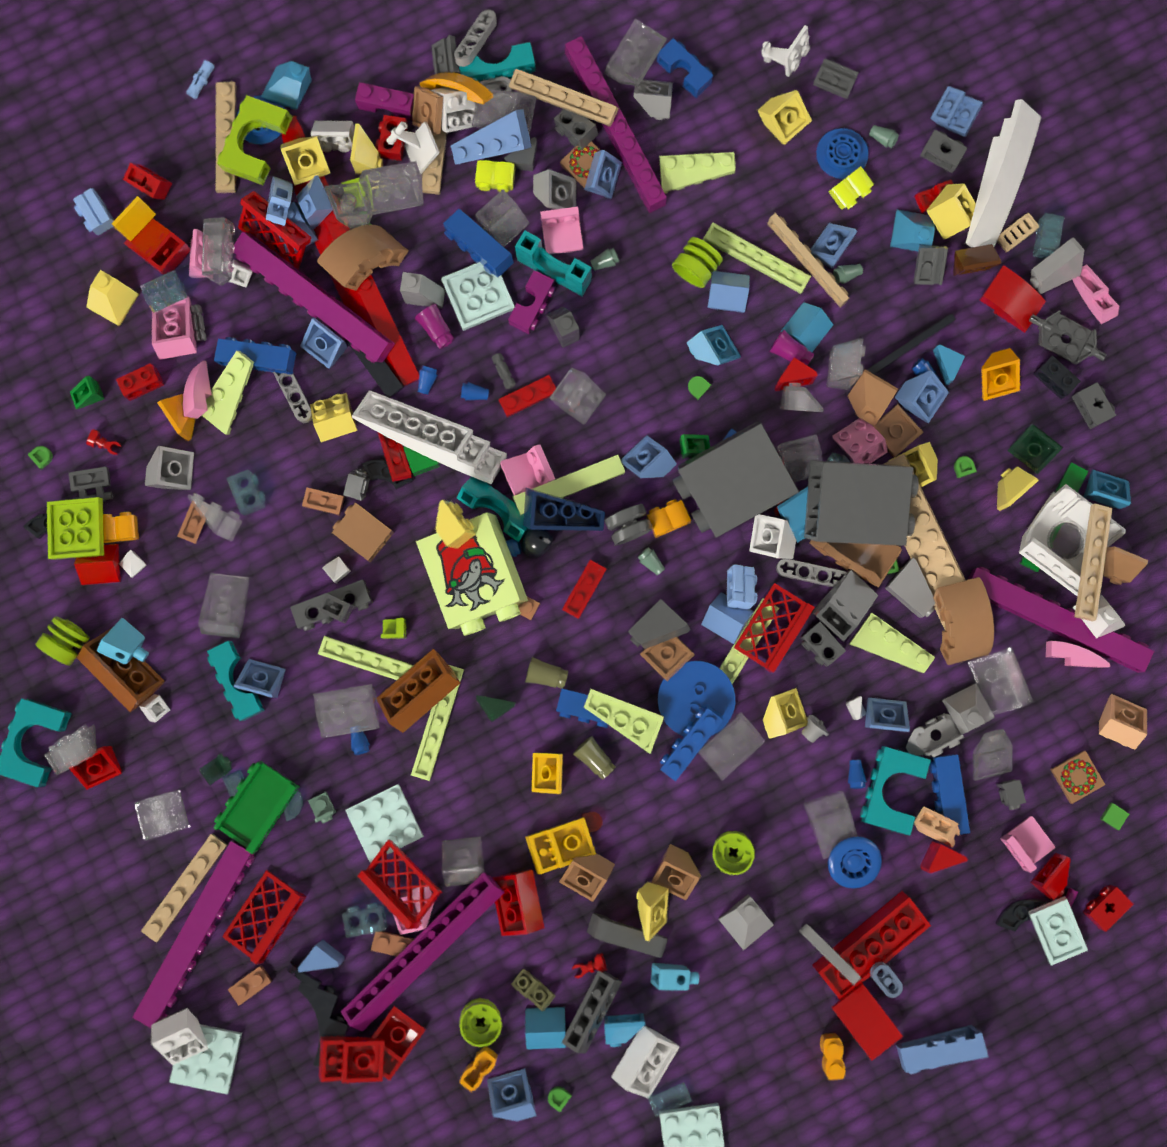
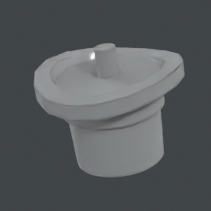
[801,715,829,743]

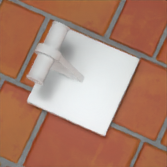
[762,25,810,77]
[387,121,440,176]

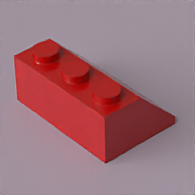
[492,870,545,936]

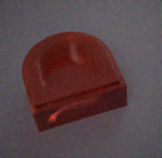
[582,812,603,832]

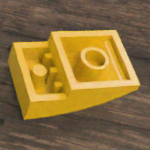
[525,818,596,874]

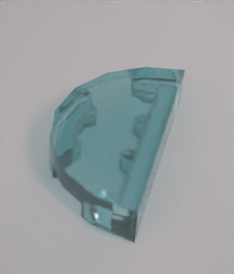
[284,790,303,822]

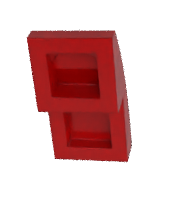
[914,179,953,213]

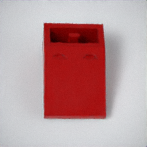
[124,218,190,278]

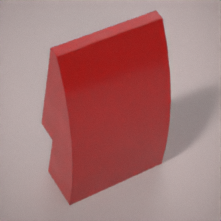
[980,265,1046,333]
[831,983,903,1061]
[371,1006,426,1081]
[319,1036,384,1083]

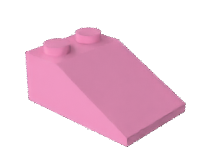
[152,297,197,360]

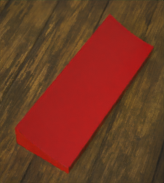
[812,891,931,1000]

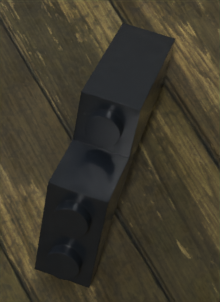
[298,982,349,1067]

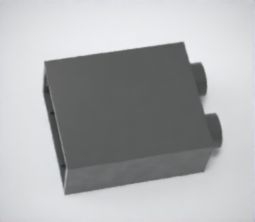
[673,420,799,537]
[804,460,919,546]

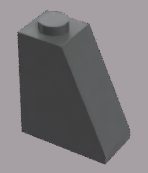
[546,306,579,348]
[628,599,691,649]

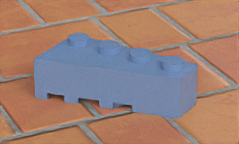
[451,109,532,165]
[896,1025,988,1074]

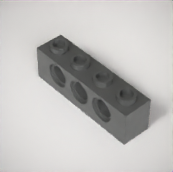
[290,580,373,631]
[562,970,622,1054]

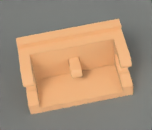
[914,806,960,848]

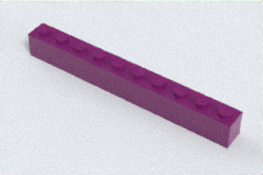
[565,36,667,213]
[231,231,395,363]
[968,567,1154,673]
[132,840,255,1029]
[341,872,505,1031]

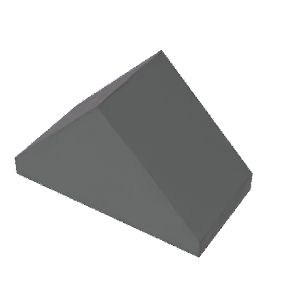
[504,137,537,172]
[319,593,354,624]

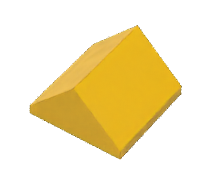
[112,196,156,242]
[532,753,563,794]

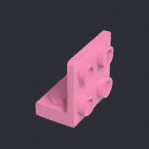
[540,206,583,255]
[189,229,216,278]
[832,418,888,464]
[500,445,555,496]
[1000,816,1055,873]

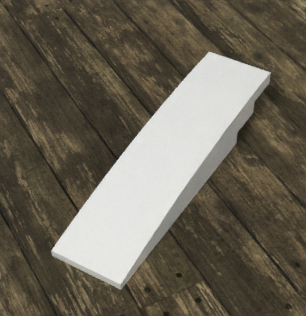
[966,99,1041,248]
[352,390,507,484]

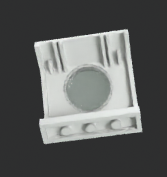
[1019,484,1126,596]

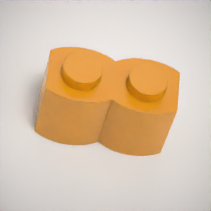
[646,499,691,538]
[103,512,139,543]
[820,1033,845,1080]
[460,1046,497,1092]

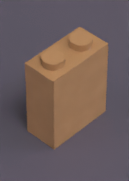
[332,503,394,563]

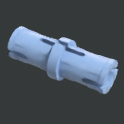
[186,60,215,99]

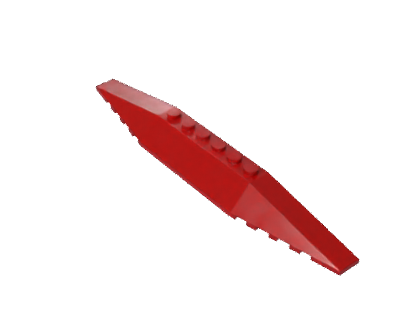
[281,116,419,386]

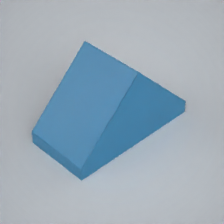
[933,345,965,385]

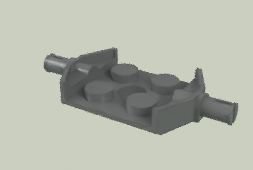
[1029,310,1107,365]

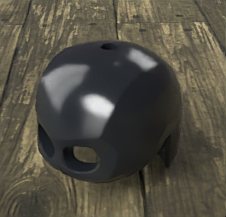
[521,529,553,559]

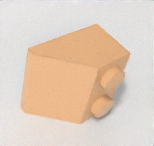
[1099,694,1147,750]

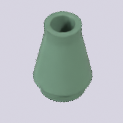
[869,125,899,148]
[590,248,619,271]
[833,264,863,284]
[638,547,665,575]

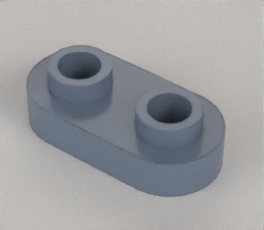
[870,962,903,998]

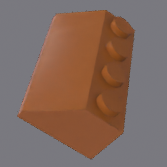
[77,628,165,712]
[376,649,460,733]

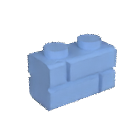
[74,188,114,235]
[727,564,757,610]

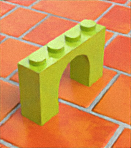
[217,95,292,185]

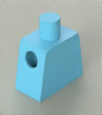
[97,618,149,664]
[651,963,699,990]

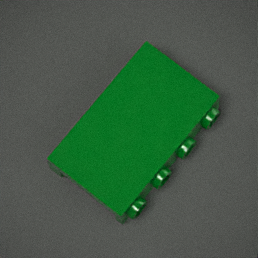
[213,761,300,854]

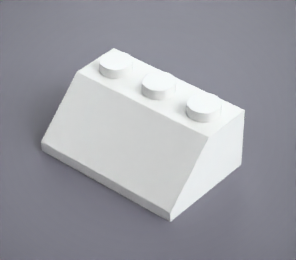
[612,1026,680,1098]

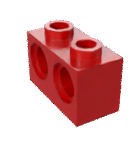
[376,115,408,161]
[123,163,172,200]
[116,363,164,401]

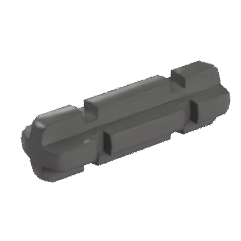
[190,305,206,342]
[492,353,516,389]

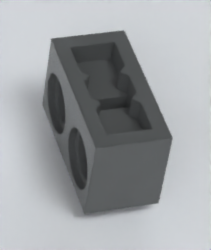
[554,109,598,150]
[800,622,846,667]

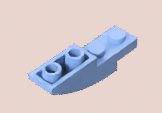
[266,176,292,226]

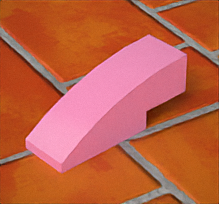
[1072,265,1119,324]
[183,361,211,419]
[1046,641,1110,668]

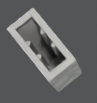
[1030,238,1084,294]
[400,272,445,308]
[885,558,935,618]

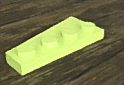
[660,152,735,194]
[202,351,254,435]
[849,613,935,673]
[584,689,664,753]

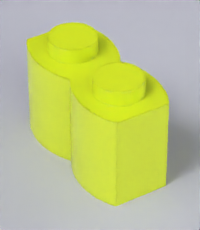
[475,160,515,193]
[828,167,874,210]

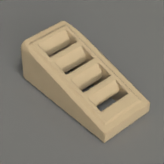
[997,213,1039,253]

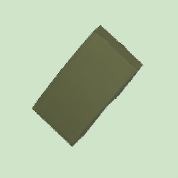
[511,969,556,1011]

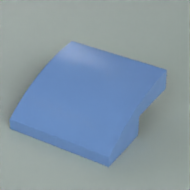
[931,86,982,137]

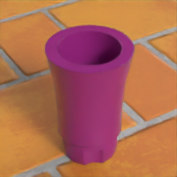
[415,304,455,349]
[769,329,814,365]

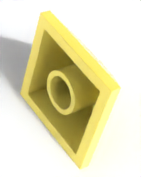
[757,90,812,145]
[350,124,383,176]
[281,136,330,185]
[87,270,139,326]
[889,442,938,487]
[997,467,1039,511]
[763,688,808,739]
[637,882,669,941]

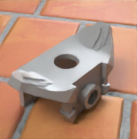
[906,714,964,757]

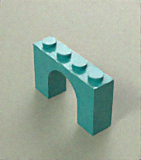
[515,230,592,296]
[0,698,71,788]
[860,746,931,836]

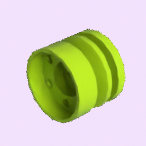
[672,237,723,288]
[35,616,90,666]
[713,831,754,875]
[460,998,502,1047]

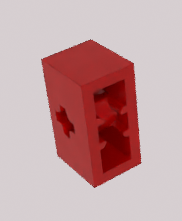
[1083,885,1134,932]

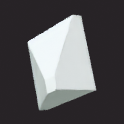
[119,550,146,578]

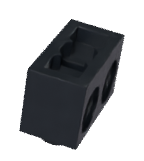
[1033,355,1081,399]

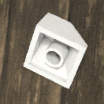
[749,514,796,559]
[1073,595,1125,638]

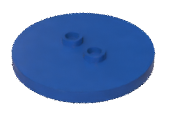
[658,661,735,736]

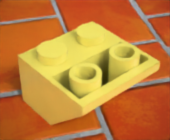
[926,184,976,239]
[310,393,357,442]
[436,500,476,548]

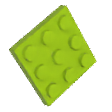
[47,497,104,560]

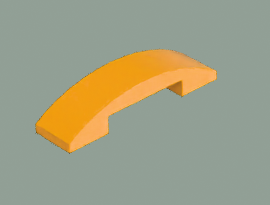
[420,72,493,104]

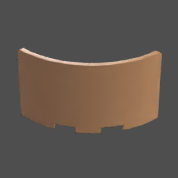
[317,225,408,290]
[810,540,902,587]
[933,577,994,665]

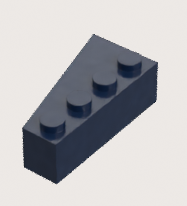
[523,487,605,531]

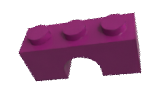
[355,82,414,120]
[508,270,556,334]

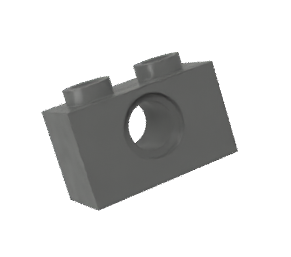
[920,130,967,173]

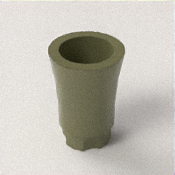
[525,657,568,689]
[573,736,615,780]

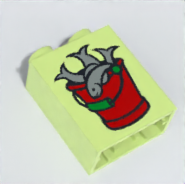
[416,513,528,636]

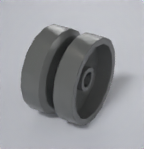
[605,504,653,546]

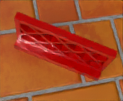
[238,191,312,270]
[733,583,815,673]
[358,840,442,929]
[222,870,307,964]

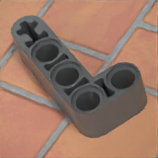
[586,912,668,958]

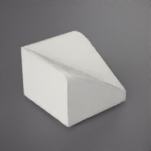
[227,260,252,287]
[322,556,351,583]
[139,694,170,722]
[845,696,866,720]

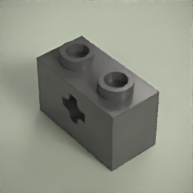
[1072,382,1116,429]

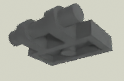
[69,467,113,502]

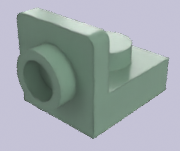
[308,792,336,824]

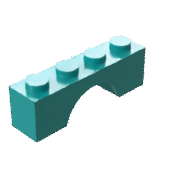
[459,42,535,82]
[457,476,529,542]
[207,641,265,721]

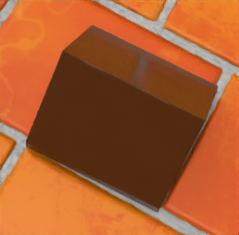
[953,244,1001,276]

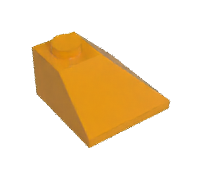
[981,348,1020,401]
[157,394,196,441]

